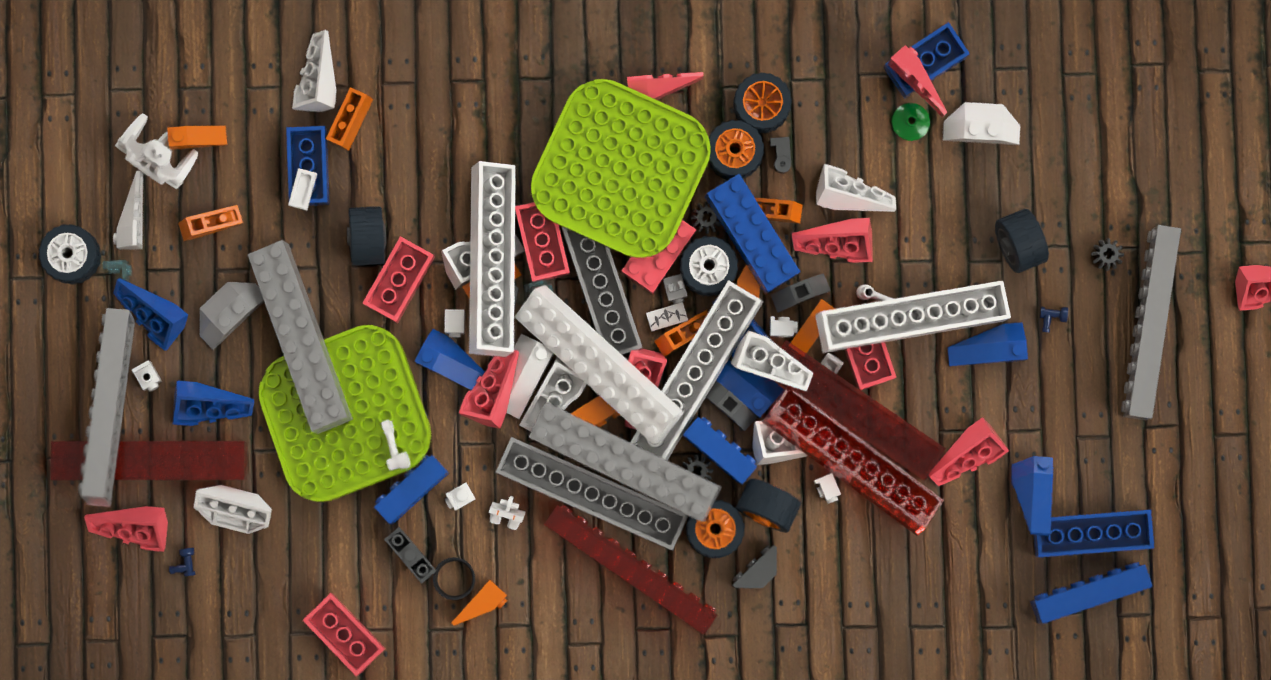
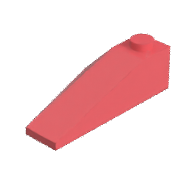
[888,45,947,118]
[792,218,873,263]
[459,350,519,429]
[928,417,1009,486]
[84,506,168,552]

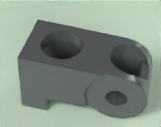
[769,137,791,174]

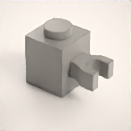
[663,274,687,305]

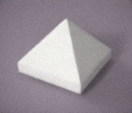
[820,353,844,375]

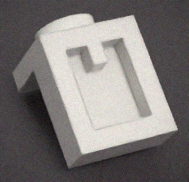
[445,483,475,511]

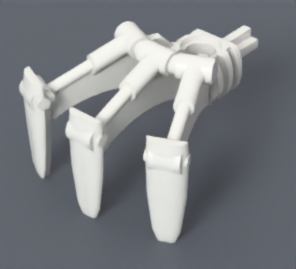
[115,113,198,189]

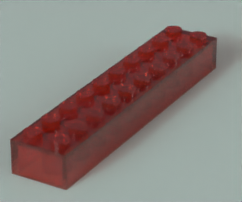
[776,340,946,481]
[762,385,944,536]
[51,441,247,481]
[544,505,718,635]

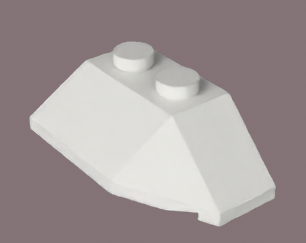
[943,102,1020,145]
[193,485,272,534]

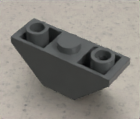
[771,273,831,313]
[706,381,757,431]
[384,527,436,584]
[732,545,777,588]

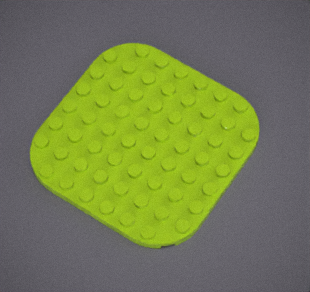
[531,79,710,258]
[259,325,431,502]

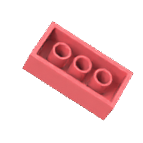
[515,202,570,283]
[621,220,696,294]
[363,236,435,324]
[844,342,897,391]
[303,593,386,676]

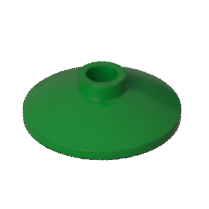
[892,103,930,141]

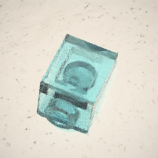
[103,260,132,281]
[524,279,553,294]

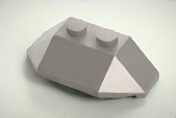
[200,282,264,350]

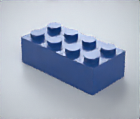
[883,22,970,99]
[286,126,330,206]
[683,417,757,485]
[375,455,449,525]

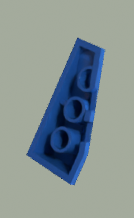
[414,329,485,390]
[173,381,254,426]

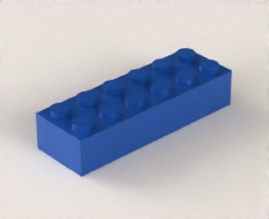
[705,174,800,294]
[1034,510,1154,557]
[1030,562,1153,624]

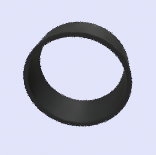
[433,557,475,600]

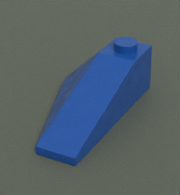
[113,278,188,351]
[947,322,1028,366]
[716,360,784,418]
[1011,456,1053,536]

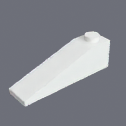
[292,30,336,112]
[816,164,896,212]
[113,171,143,249]
[441,234,525,290]
[731,331,813,391]
[507,334,554,419]
[520,357,587,431]
[752,420,835,465]

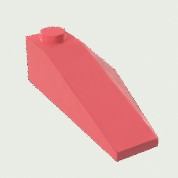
[627,72,703,100]
[1235,265,1271,311]
[625,349,667,429]

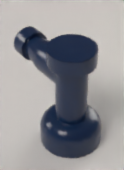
[1040,307,1068,333]
[169,548,196,576]

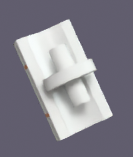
[489,496,526,530]

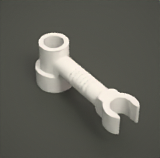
[856,285,893,301]
[381,420,410,470]

